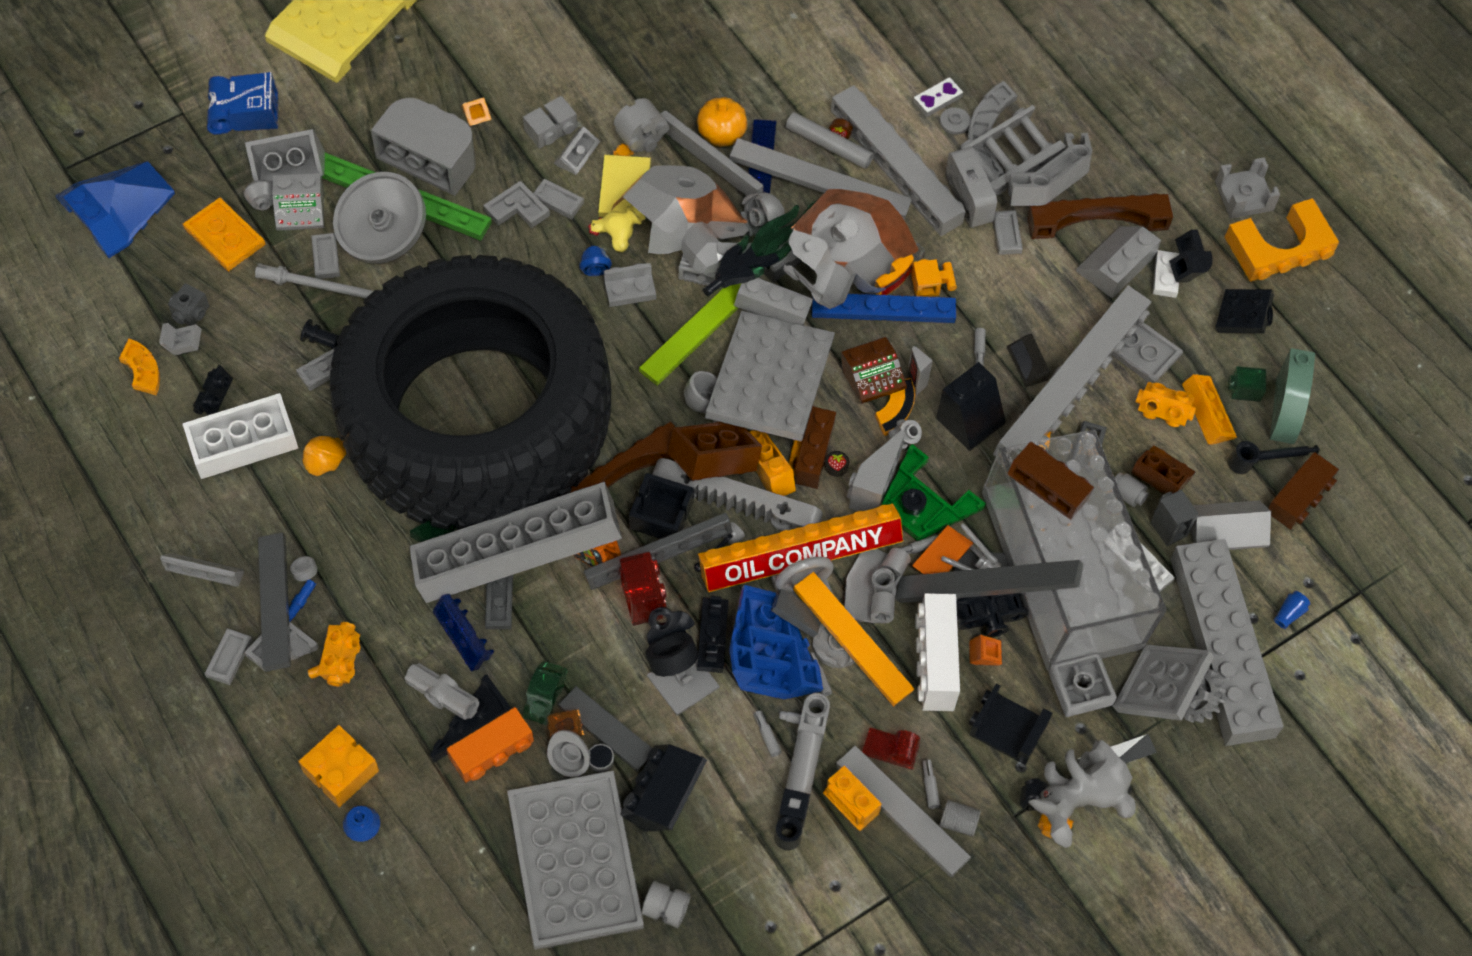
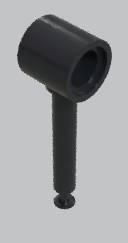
[1228,441,1320,474]

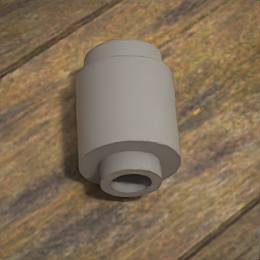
[1110,472,1149,507]

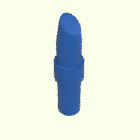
[289,579,316,622]

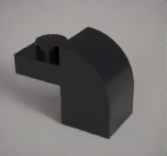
[1169,229,1213,283]

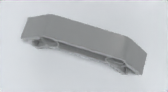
[1008,133,1092,206]

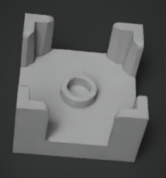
[1215,158,1280,219]

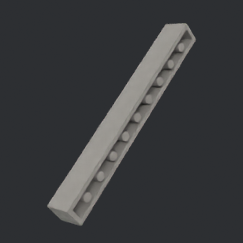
[993,286,1152,467]

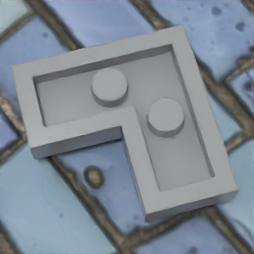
[483,181,550,228]

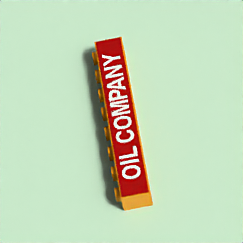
[698,504,903,592]

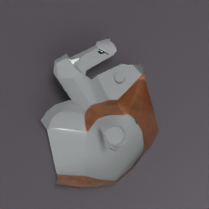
[611,165,755,274]
[784,189,919,309]

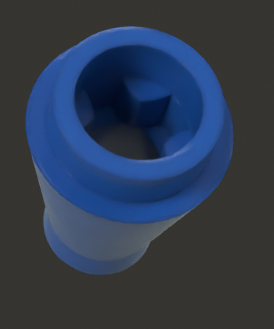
[1274,591,1311,629]

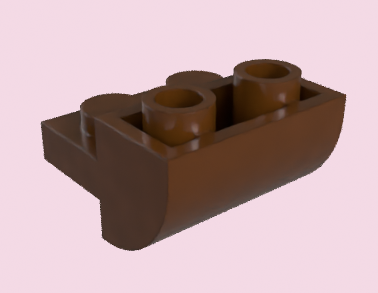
[1131,445,1195,495]

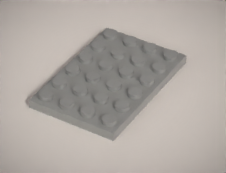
[705,311,835,441]
[507,771,644,950]

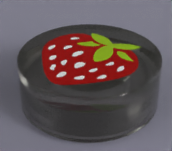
[824,451,850,477]

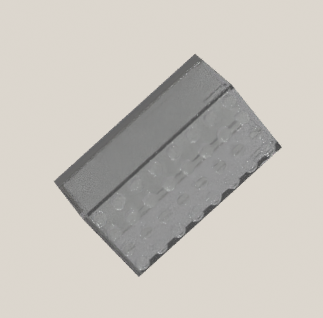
[982,429,1167,671]

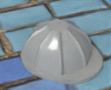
[547,730,590,777]

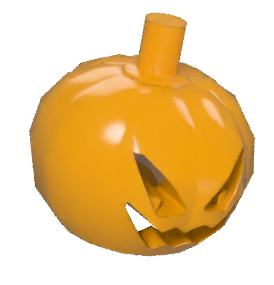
[697,97,748,147]

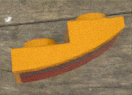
[875,254,914,295]

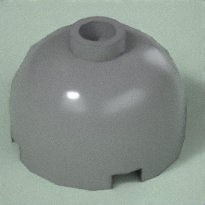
[741,192,785,241]

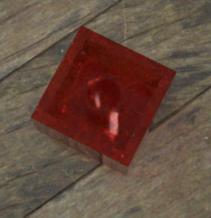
[619,552,667,626]

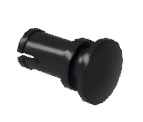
[300,319,339,349]

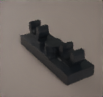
[697,596,729,673]

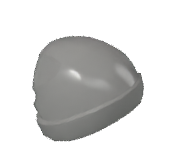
[684,371,718,414]

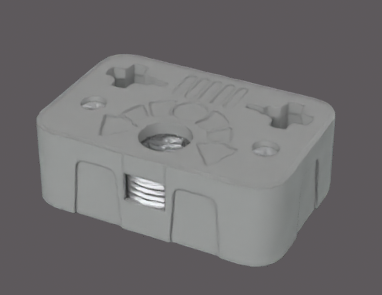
[946,146,997,228]

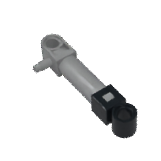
[775,693,830,851]

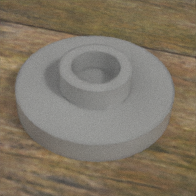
[940,107,970,135]

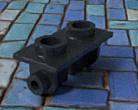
[193,365,233,415]

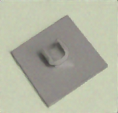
[647,659,720,716]

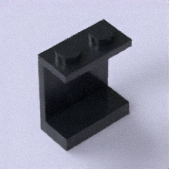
[969,683,1053,765]

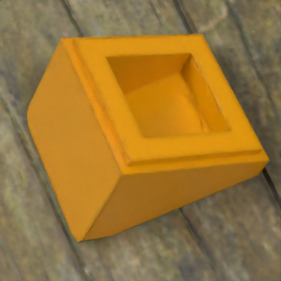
[461,98,491,126]

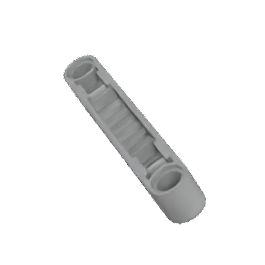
[652,458,823,531]

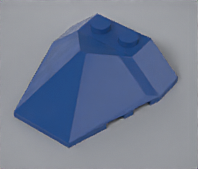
[55,161,175,258]
[729,585,823,699]

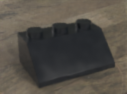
[620,744,707,832]

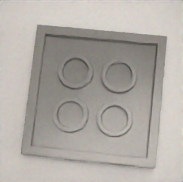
[1113,644,1214,721]

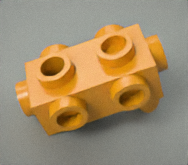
[1135,381,1197,427]
[308,622,361,687]

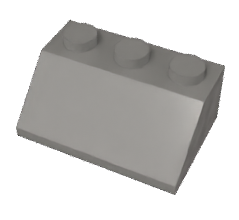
[1076,226,1161,299]

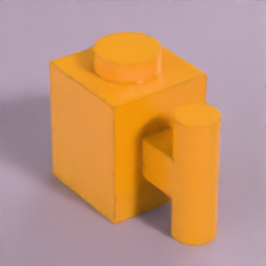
[911,259,957,297]

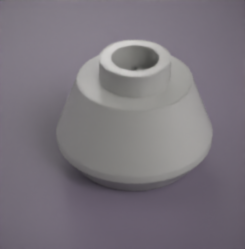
[244,180,273,210]

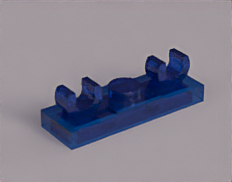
[433,594,494,672]

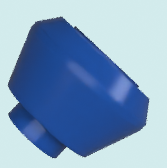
[579,246,612,276]
[343,806,380,842]

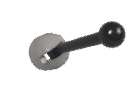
[694,522,745,572]

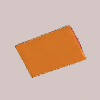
[912,525,973,574]

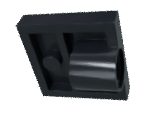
[1216,289,1274,334]

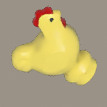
[589,205,646,253]

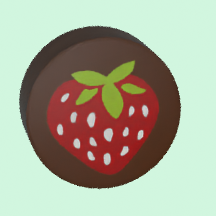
[829,118,853,139]

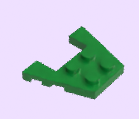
[881,444,986,541]

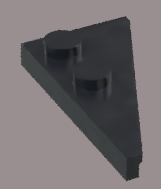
[429,674,512,763]

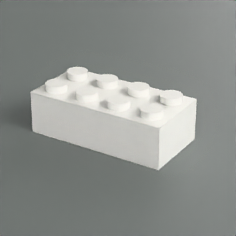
[182,393,298,479]
[915,594,960,711]

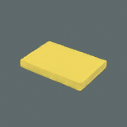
[599,155,651,220]

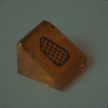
[547,709,584,737]

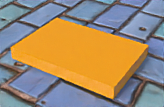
[183,197,266,272]

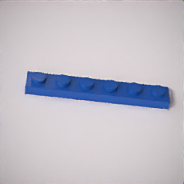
[812,294,956,323]

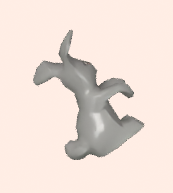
[1028,740,1136,848]

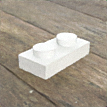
[1153,250,1180,298]

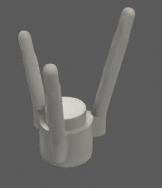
[941,523,1002,571]

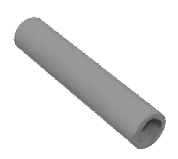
[786,112,874,169]

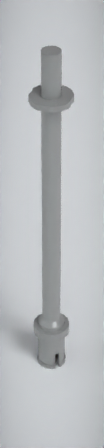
[255,263,373,299]

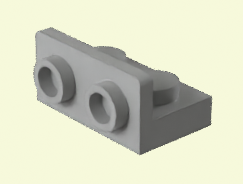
[604,263,656,307]

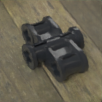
[956,593,1028,638]

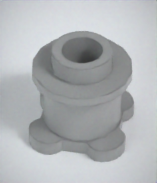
[889,419,922,449]

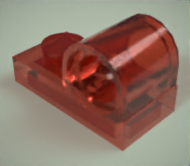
[862,727,921,770]

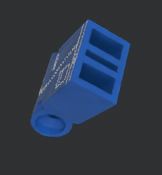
[207,72,278,135]

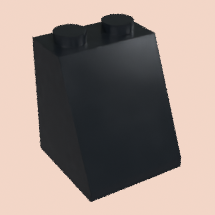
[936,362,1006,451]

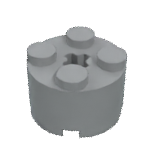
[614,98,670,152]

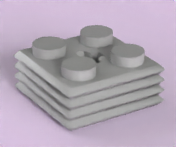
[1048,653,1117,717]

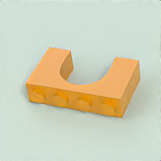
[1225,198,1339,282]

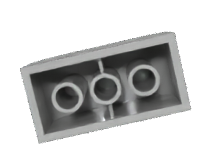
[371,98,476,196]

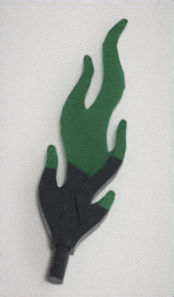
[703,200,817,296]

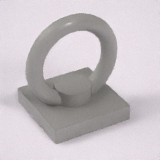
[770,557,834,603]

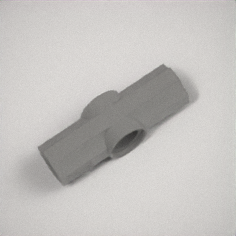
[404,663,479,720]

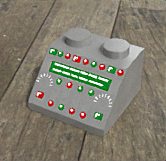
[272,173,324,230]

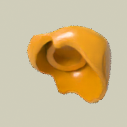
[303,436,347,476]

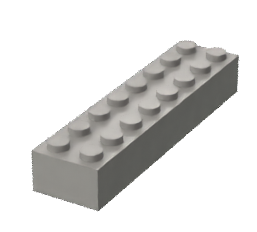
[410,482,622,603]
[1170,539,1284,746]

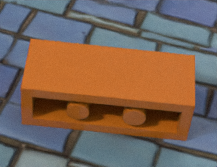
[447,707,534,783]

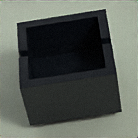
[629,473,694,539]

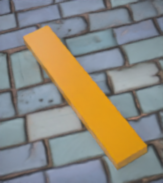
[793,571,914,707]

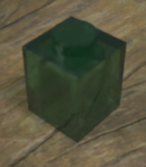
[1228,366,1266,402]

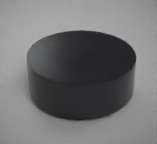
[901,489,927,515]

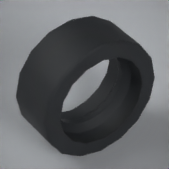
[646,632,698,677]

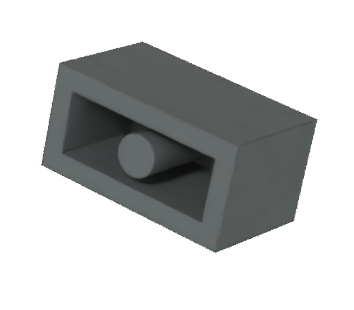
[1151,490,1198,547]

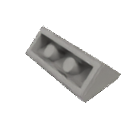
[160,553,244,587]

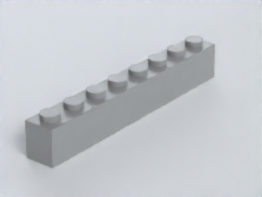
[831,85,966,237]

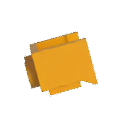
[823,765,882,831]

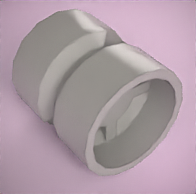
[642,881,691,928]

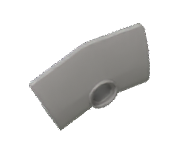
[845,548,911,623]

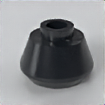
[1019,778,1048,811]

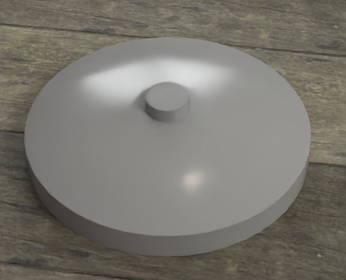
[333,172,426,264]

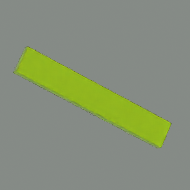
[639,283,741,386]

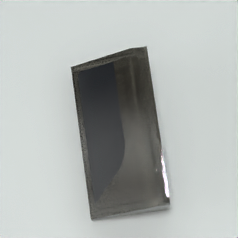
[1007,333,1050,387]

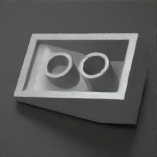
[847,431,905,511]

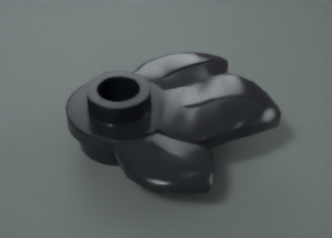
[647,607,695,645]

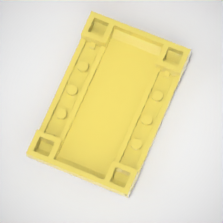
[265,0,416,83]

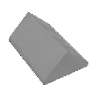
[245,129,325,184]
[1191,500,1271,550]

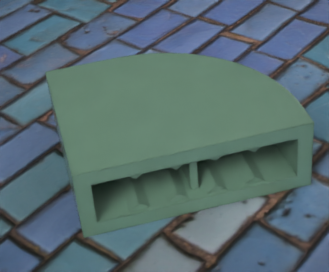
[1270,348,1315,444]

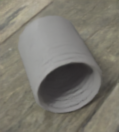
[940,799,981,837]

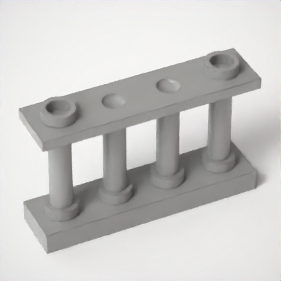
[960,105,1066,196]

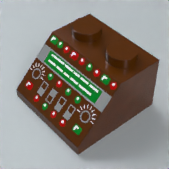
[841,337,907,404]

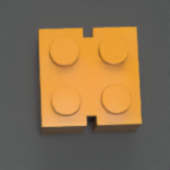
[299,725,379,808]

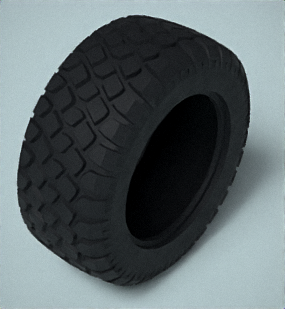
[330,255,611,530]

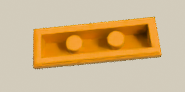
[1182,374,1237,444]

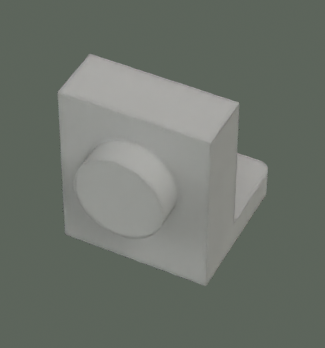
[159,323,202,356]

